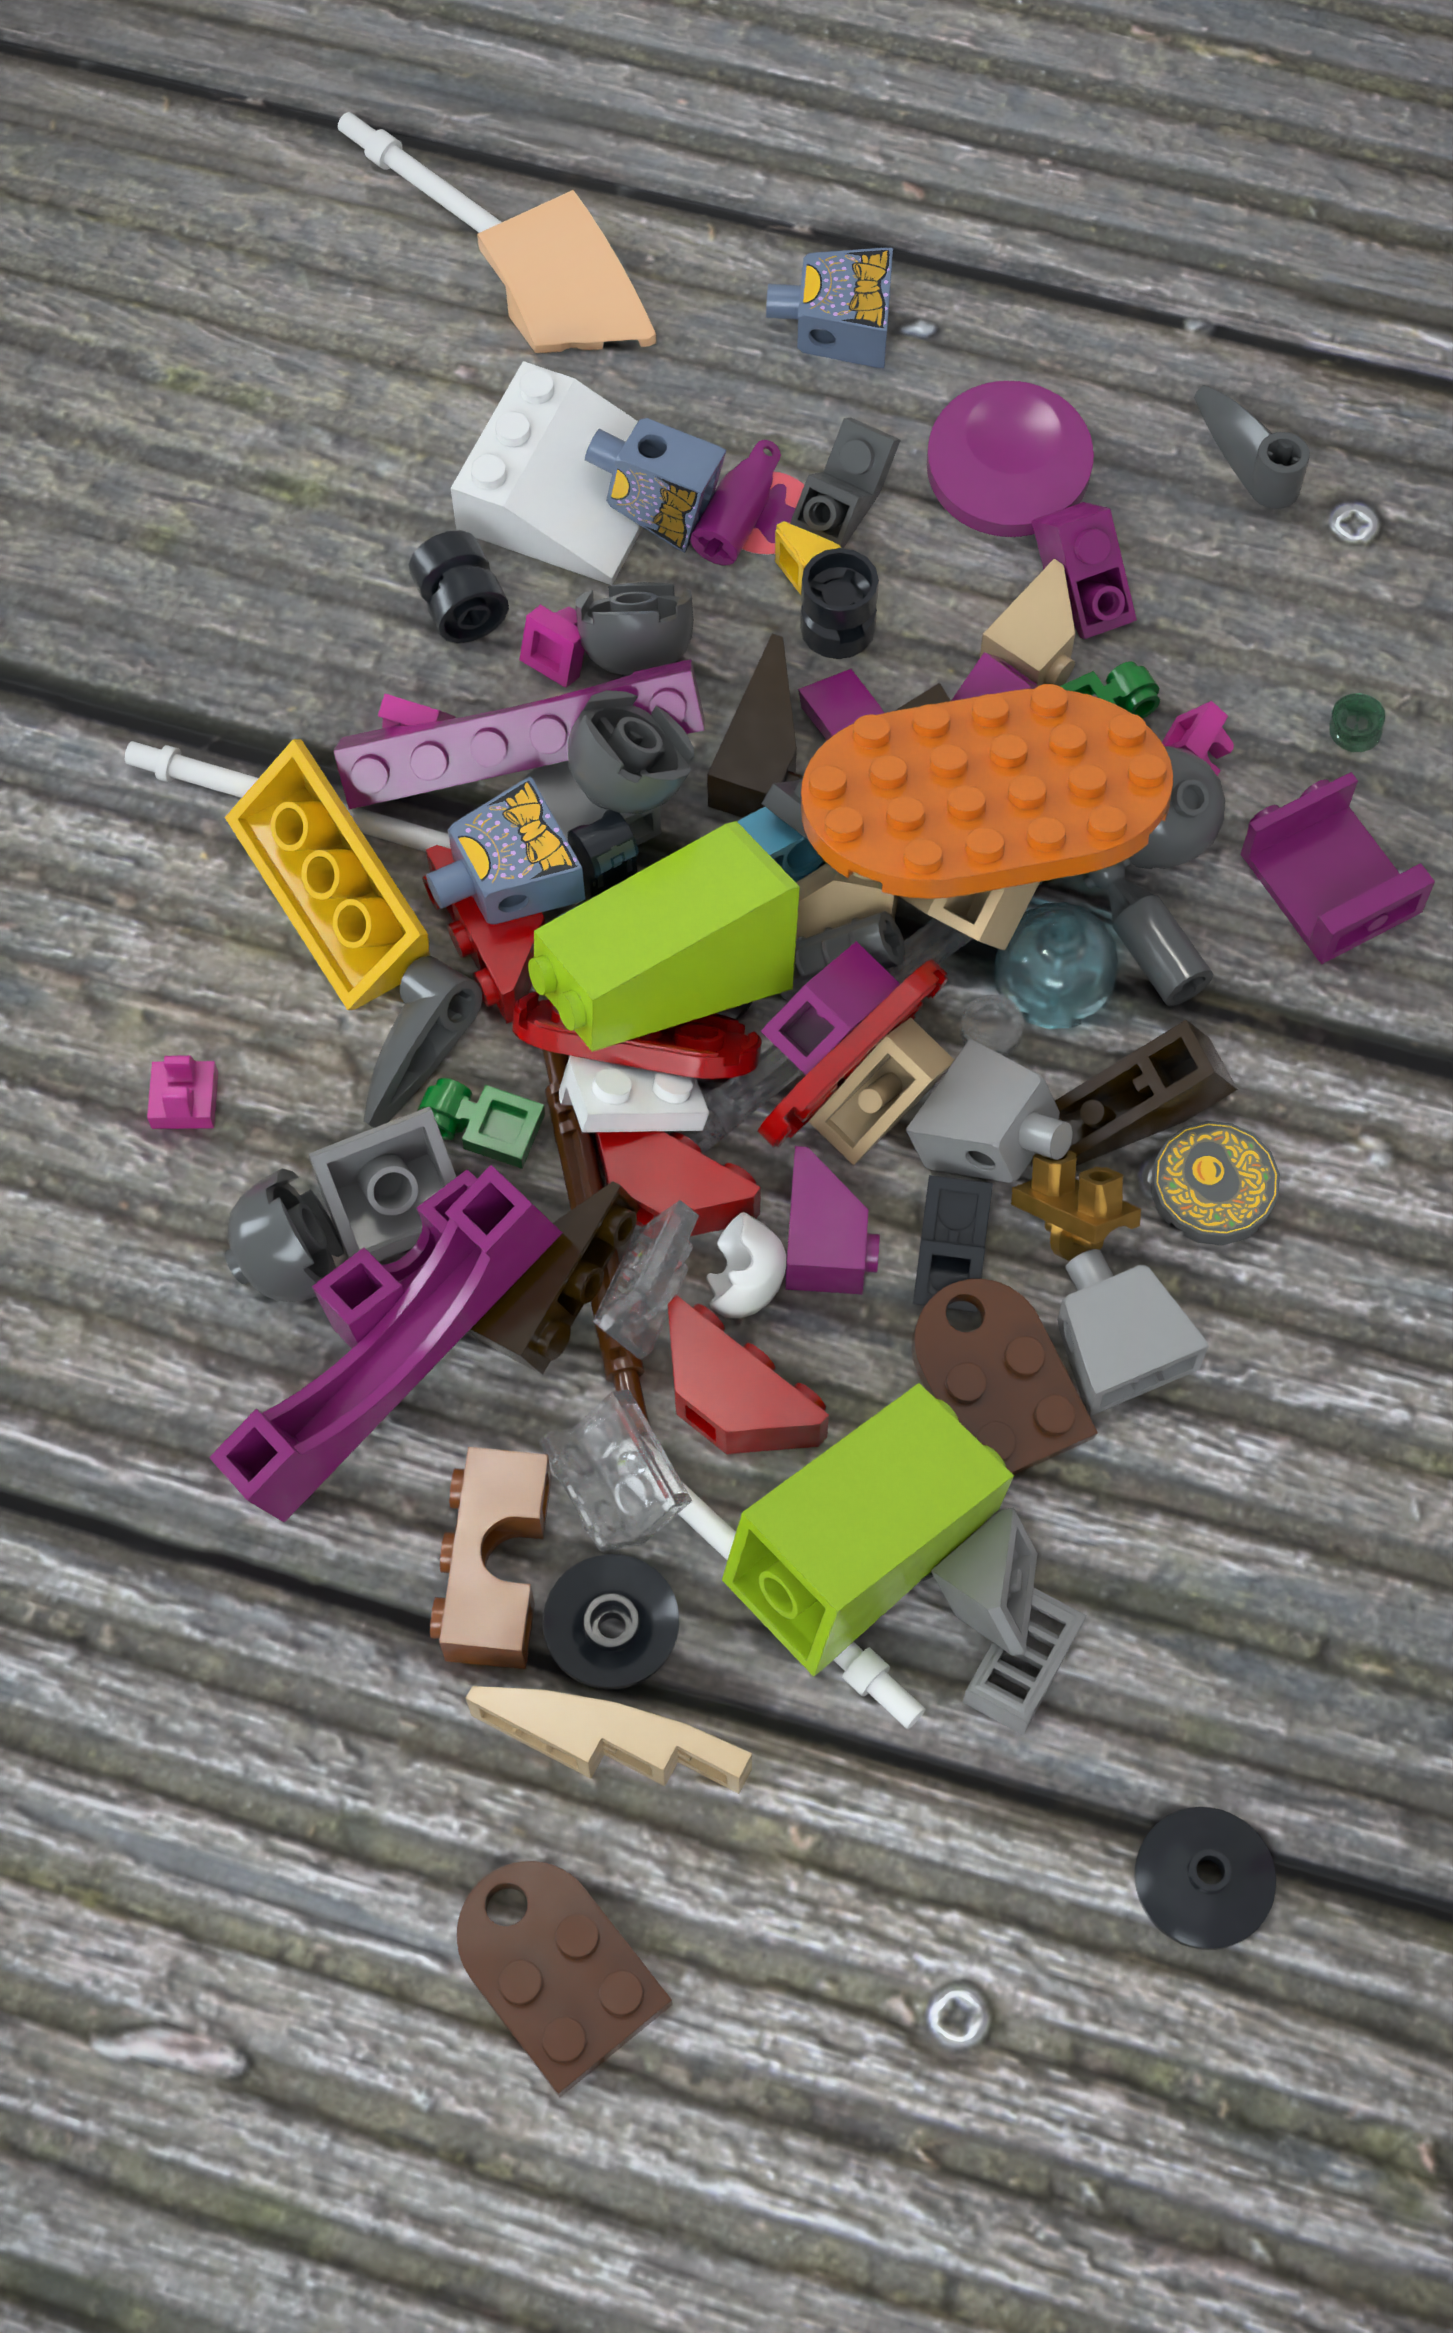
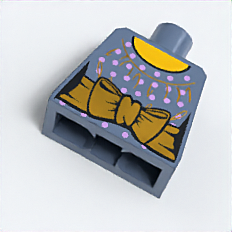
[766,248,893,368]
[585,418,727,553]
[426,777,585,924]

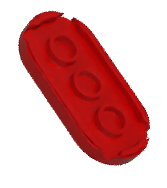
[757,958,948,1148]
[512,992,762,1079]

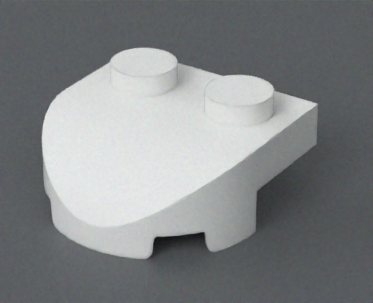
[559,1055,709,1133]

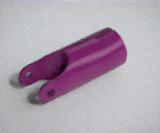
[690,440,781,565]

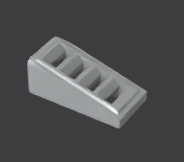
[963,1587,1087,1736]

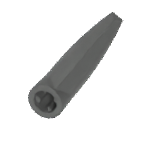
[1194,385,1310,509]
[364,956,483,1128]

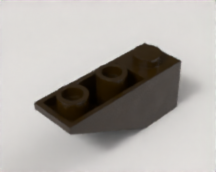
[468,1181,641,1375]

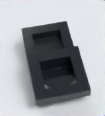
[913,1175,993,1312]

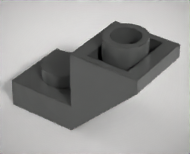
[790,417,901,548]

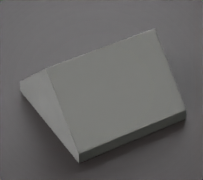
[309,1106,456,1261]

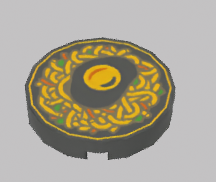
[1151,1121,1280,1245]

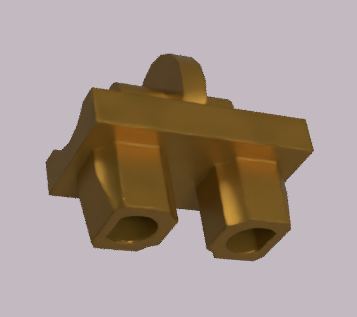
[1011,1150,1141,1261]

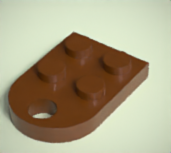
[912,1279,1098,1475]
[456,1861,673,2098]

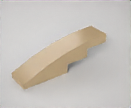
[466,1686,752,1794]

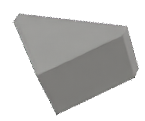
[931,1507,1038,1656]

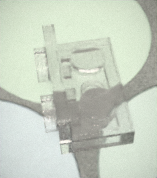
[592,1200,699,1359]
[540,1390,692,1551]

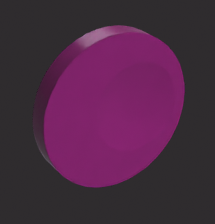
[926,381,1094,537]

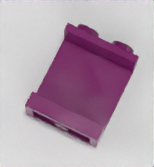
[1240,772,1435,965]

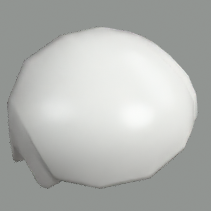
[706,1212,787,1319]

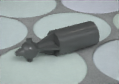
[1083,858,1213,1006]

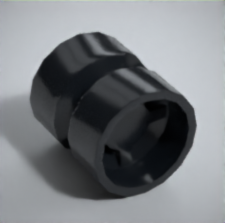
[409,530,509,643]
[800,548,879,659]

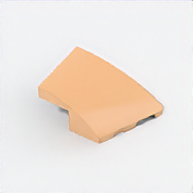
[477,190,656,353]

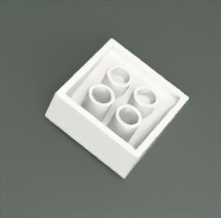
[451,361,643,585]

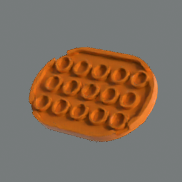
[801,684,1173,899]

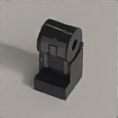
[568,810,638,902]

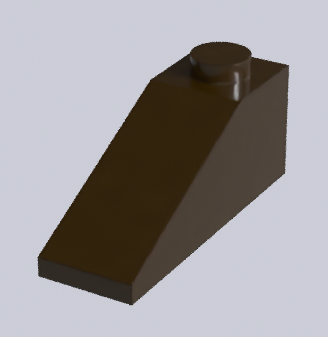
[707,633,803,818]
[1055,1020,1238,1166]

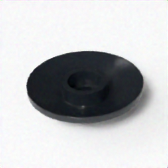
[543,1554,680,1689]
[1134,1807,1276,1950]

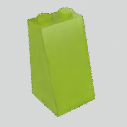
[528,821,800,1052]
[722,1383,1014,1677]

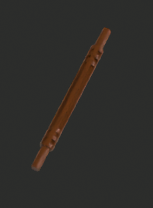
[542,1050,651,1440]

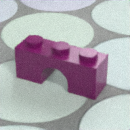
[312,1169,477,1349]

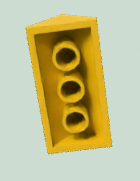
[225,739,430,1010]

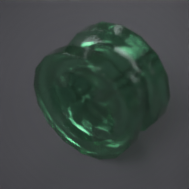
[1329,693,1385,752]

